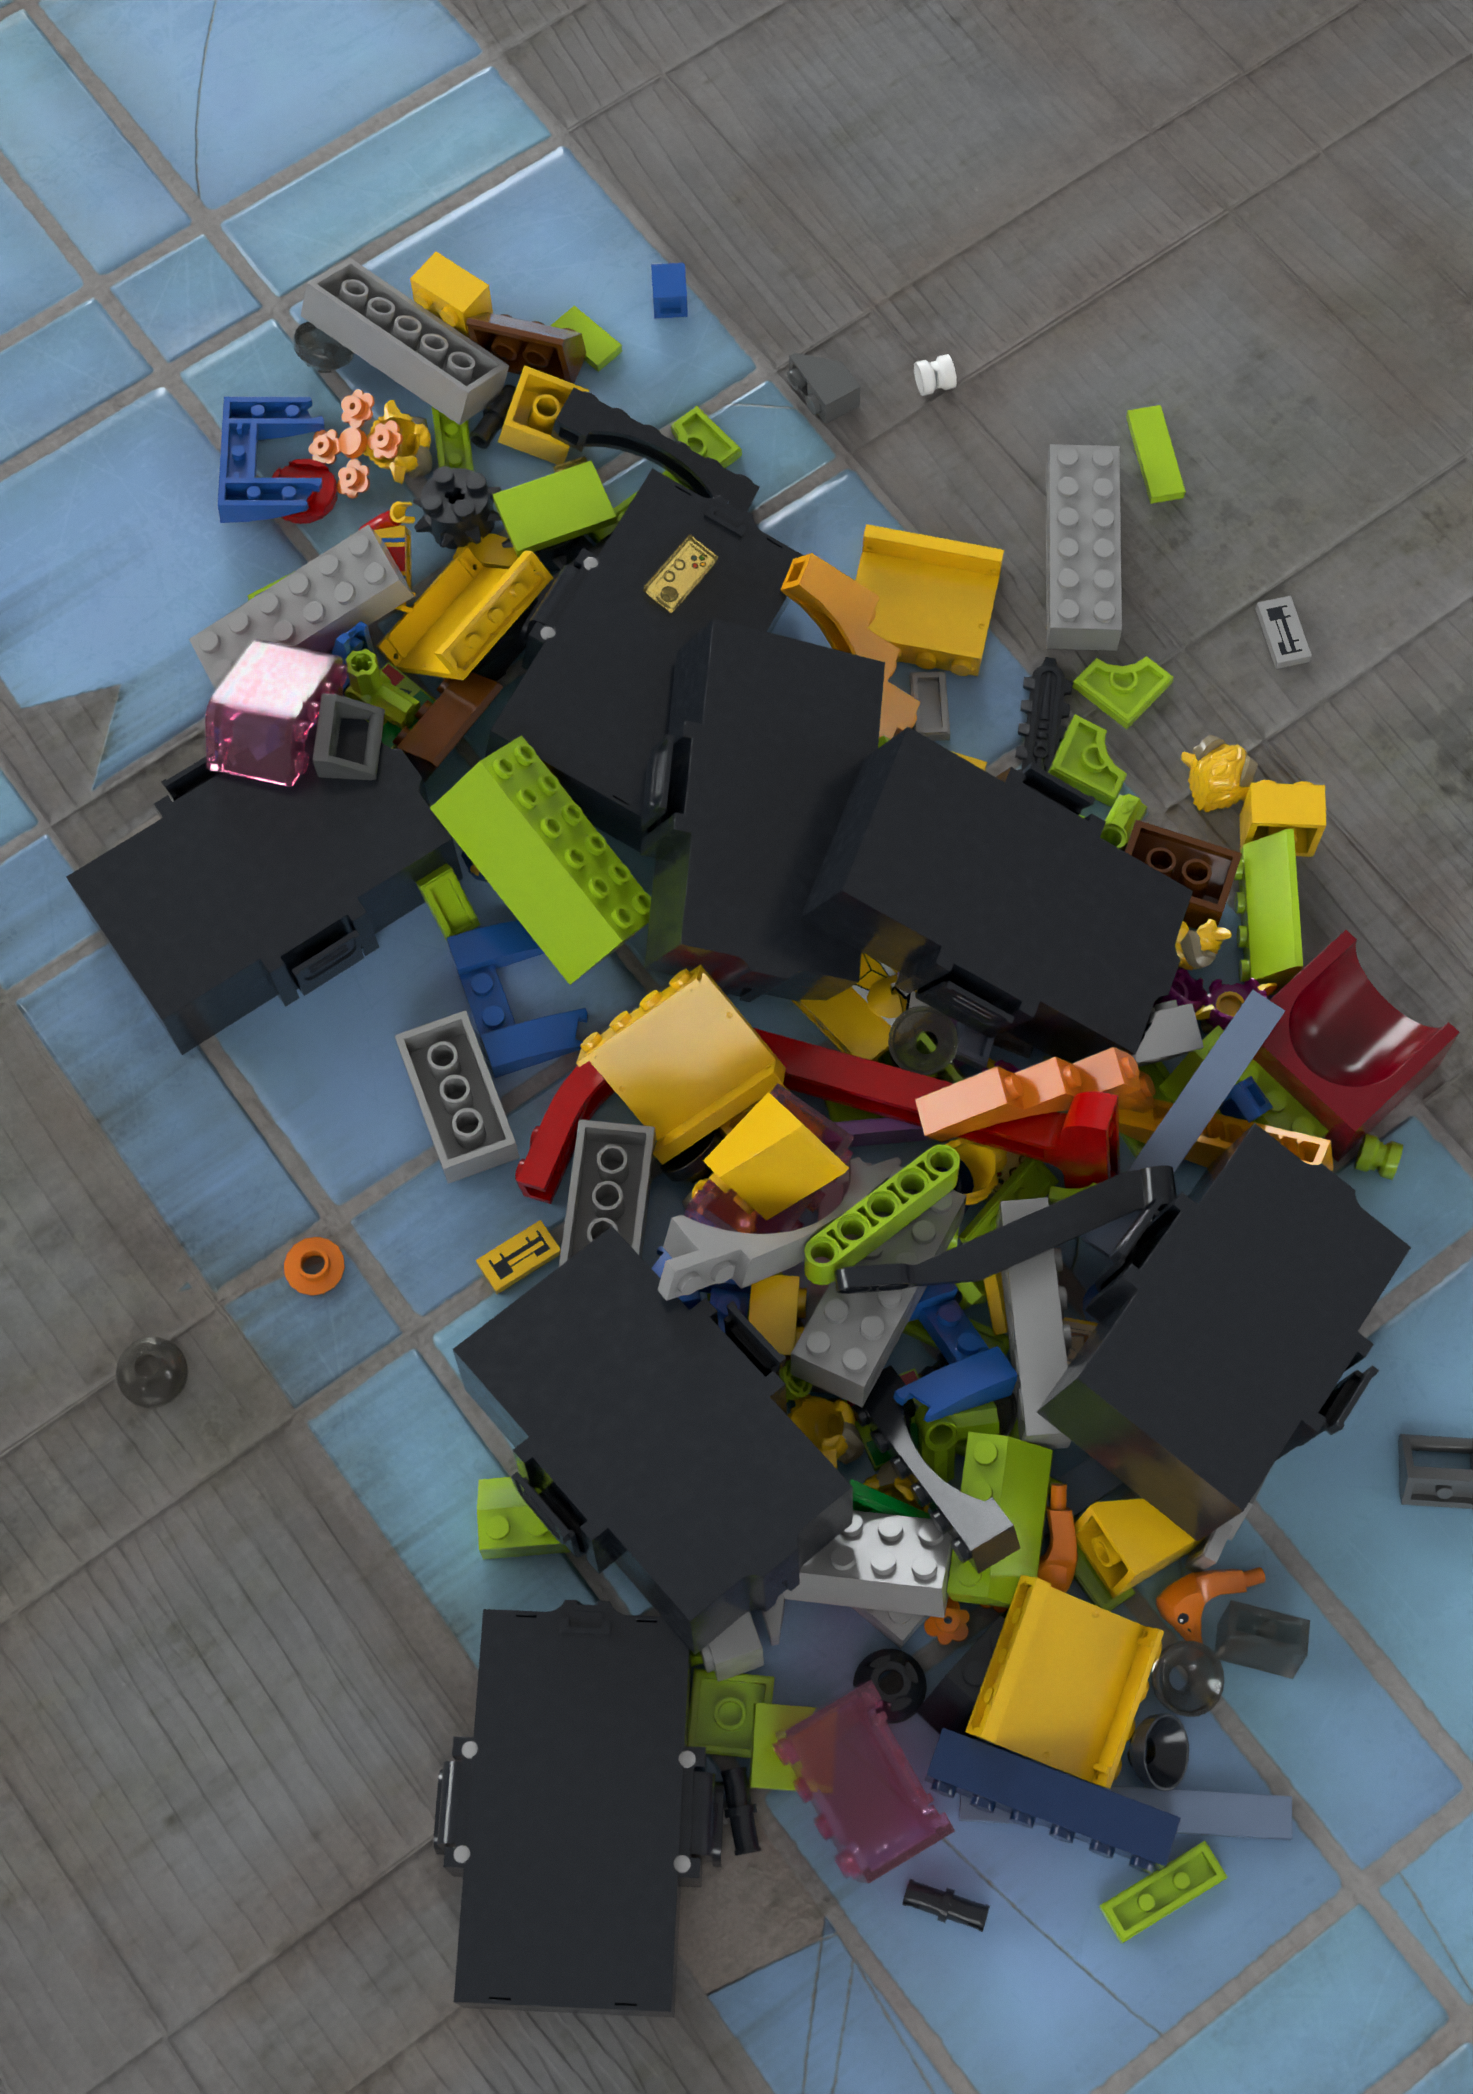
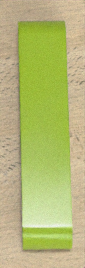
[804,1144,960,1285]

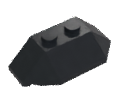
[916,1608,1009,1739]

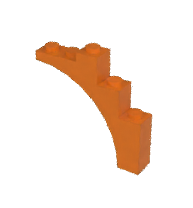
[915,1047,1156,1142]

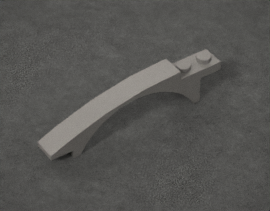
[658,1157,902,1301]

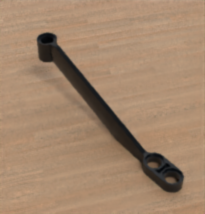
[834,1165,1177,1294]

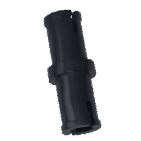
[469,384,516,449]
[720,1767,761,1856]
[902,1879,990,1932]

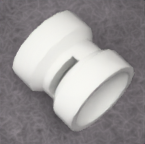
[914,354,957,396]

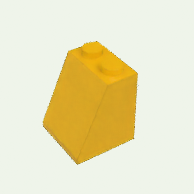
[703,1092,849,1220]
[1074,1498,1207,1599]

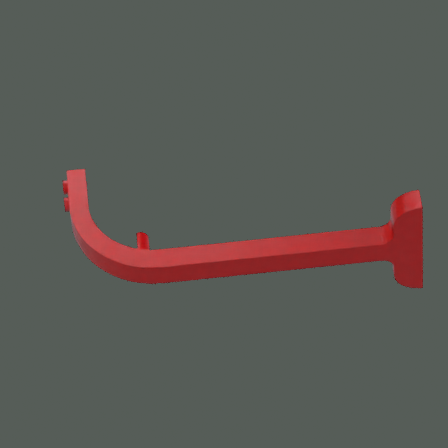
[515,1028,1120,1204]

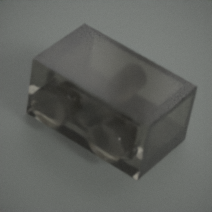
[1214,1600,1310,1679]

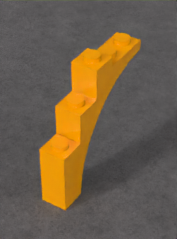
[780,553,921,739]

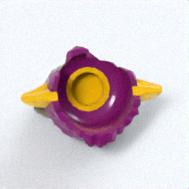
[1195,977,1278,1034]

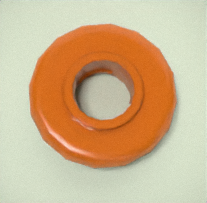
[284,1237,345,1296]

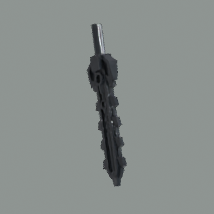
[1015,657,1073,773]

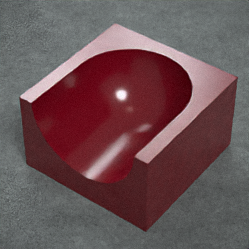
[1253,930,1460,1162]

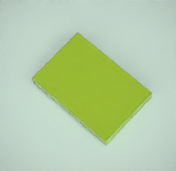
[493,460,617,557]

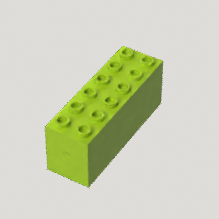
[430,735,651,985]

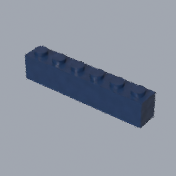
[924,1728,1181,1874]

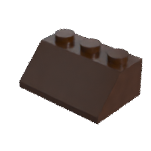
[466,312,586,384]
[392,672,503,783]
[1125,820,1242,929]

